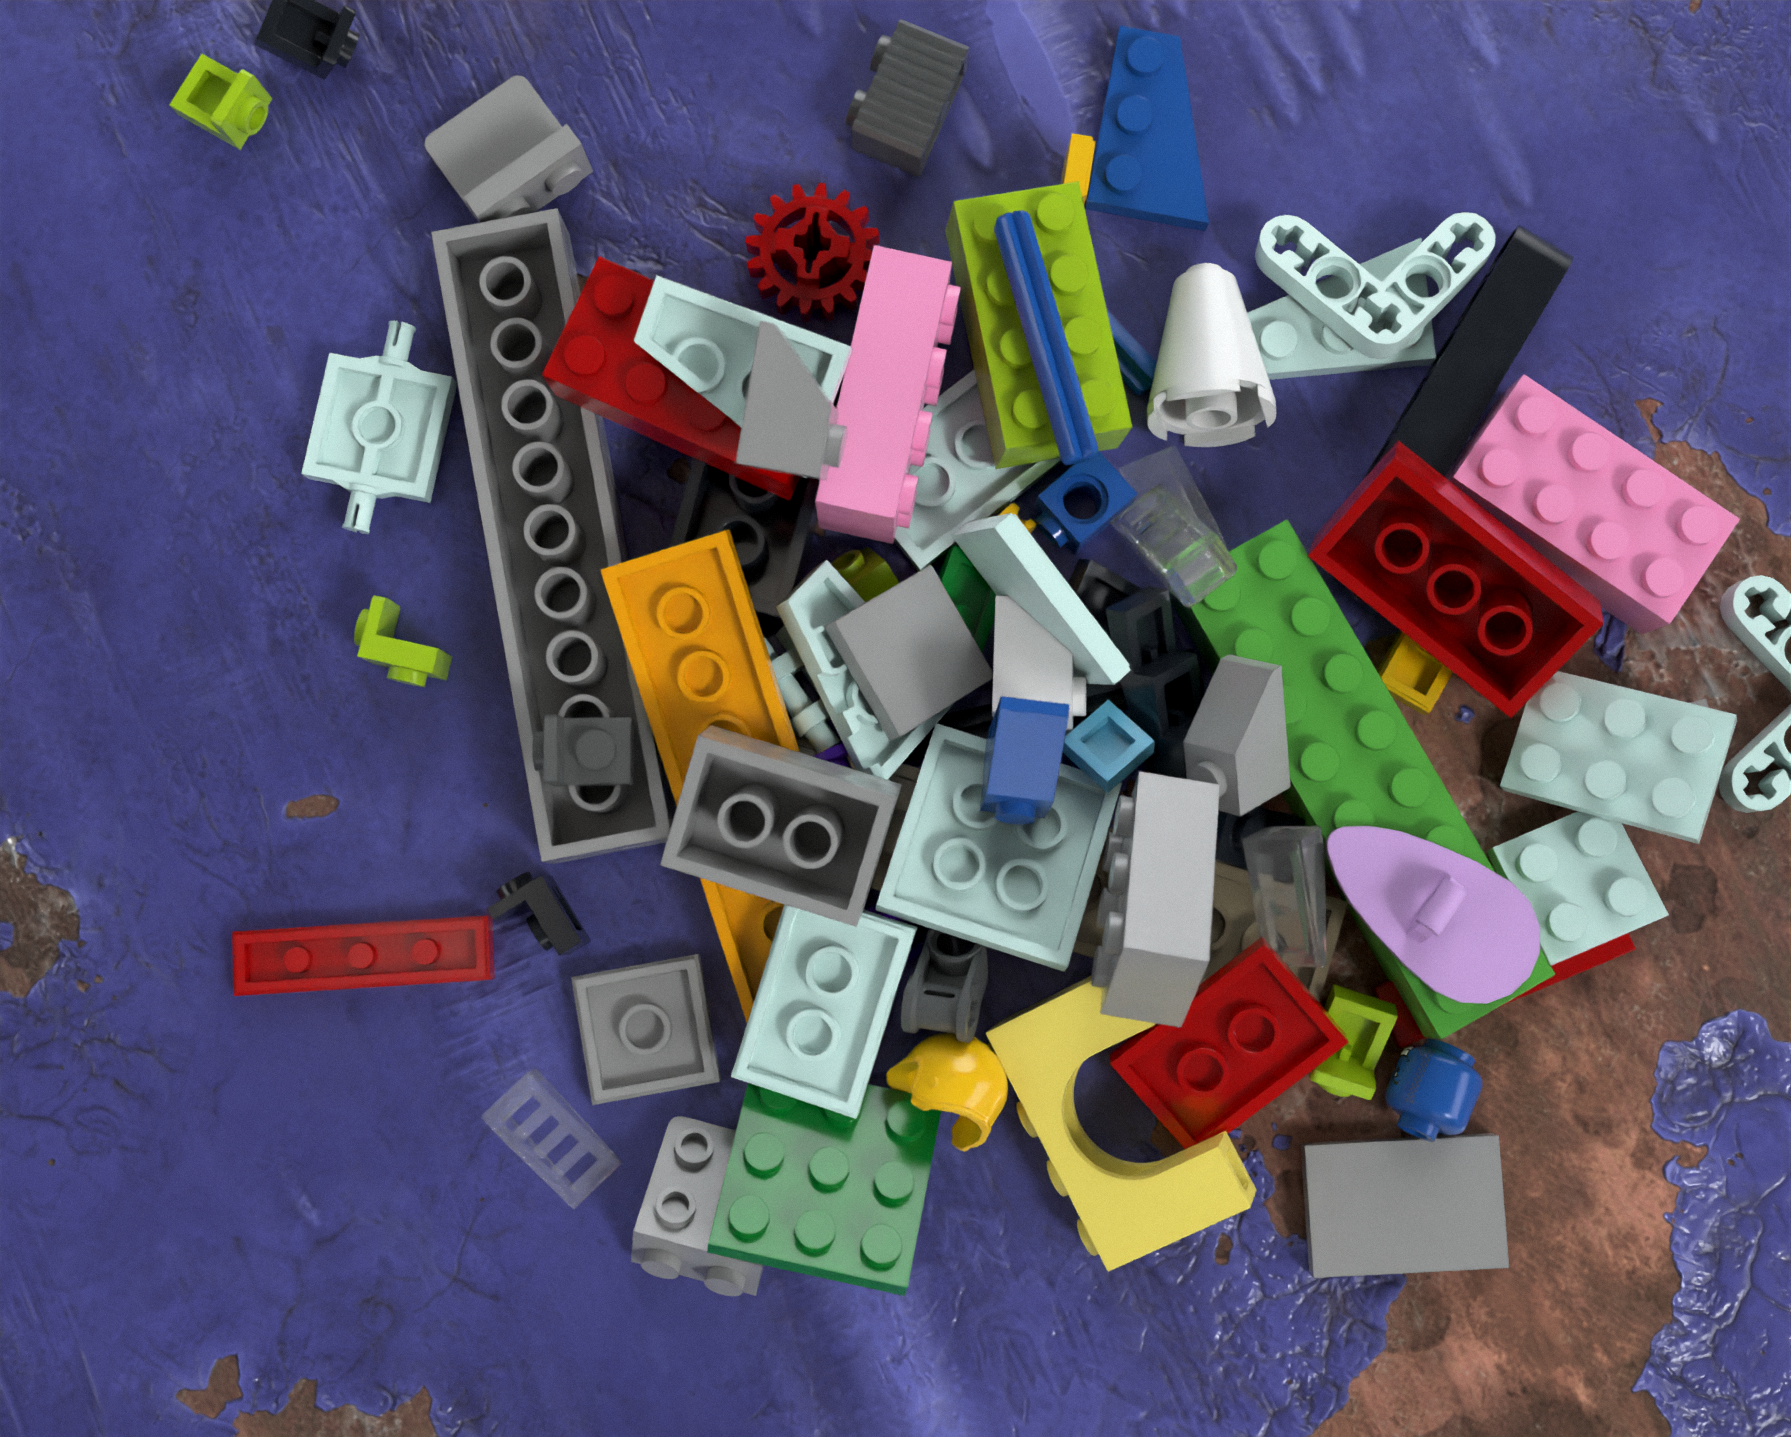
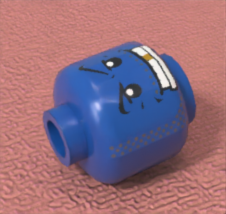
[1385,1038,1483,1142]

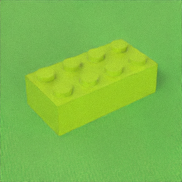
[945,181,1132,469]

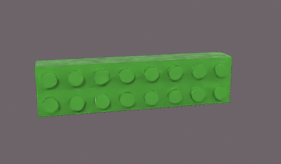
[1169,519,1556,1040]

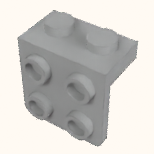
[425,76,593,223]
[631,1116,764,1296]

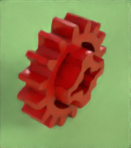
[745,182,880,323]

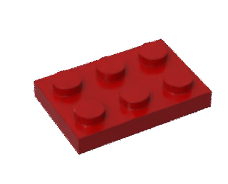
[1110,937,1349,1149]

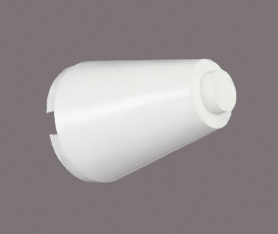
[1147,263,1276,447]

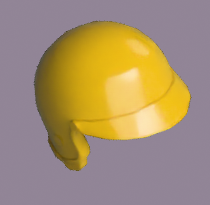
[886,1032,1008,1152]

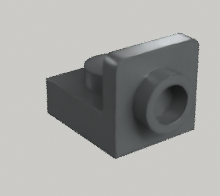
[532,715,634,786]

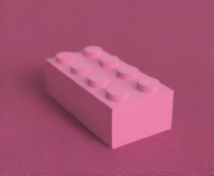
[815,245,961,544]
[1445,374,1740,635]

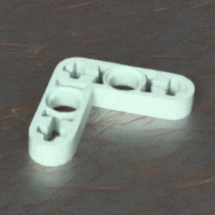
[1255,212,1496,359]
[1718,575,1791,813]

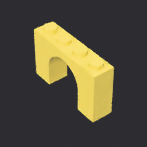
[986,975,1257,1272]

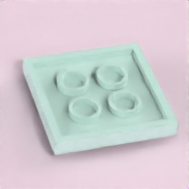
[875,723,1122,972]

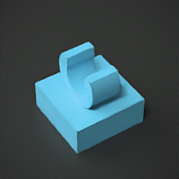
[1062,700,1155,793]

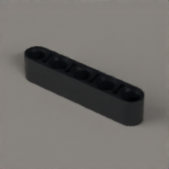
[1363,225,1573,480]

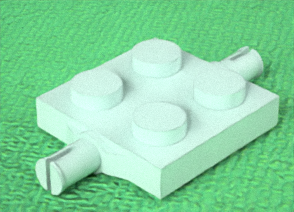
[301,321,457,534]

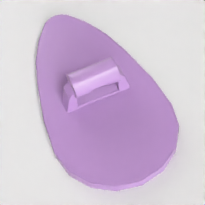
[1325,826,1540,1004]

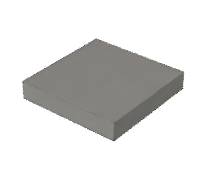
[825,565,993,741]
[571,954,722,1105]

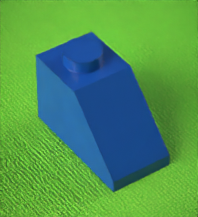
[980,696,1070,825]

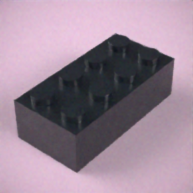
[669,372,845,627]

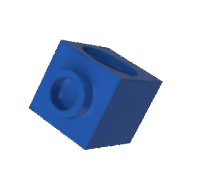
[1034,450,1138,555]

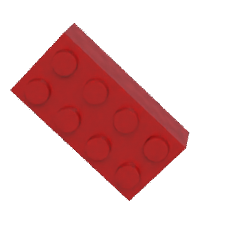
[542,256,843,501]
[1308,440,1604,718]

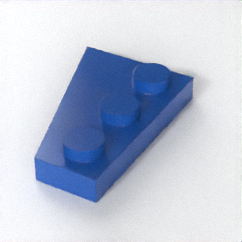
[1085,25,1209,231]

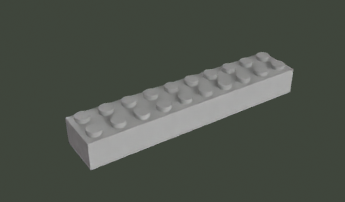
[431,208,675,864]

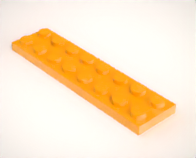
[600,530,800,1023]

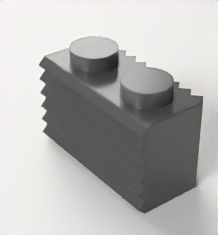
[846,19,969,177]

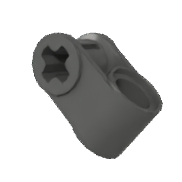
[901,928,989,1043]

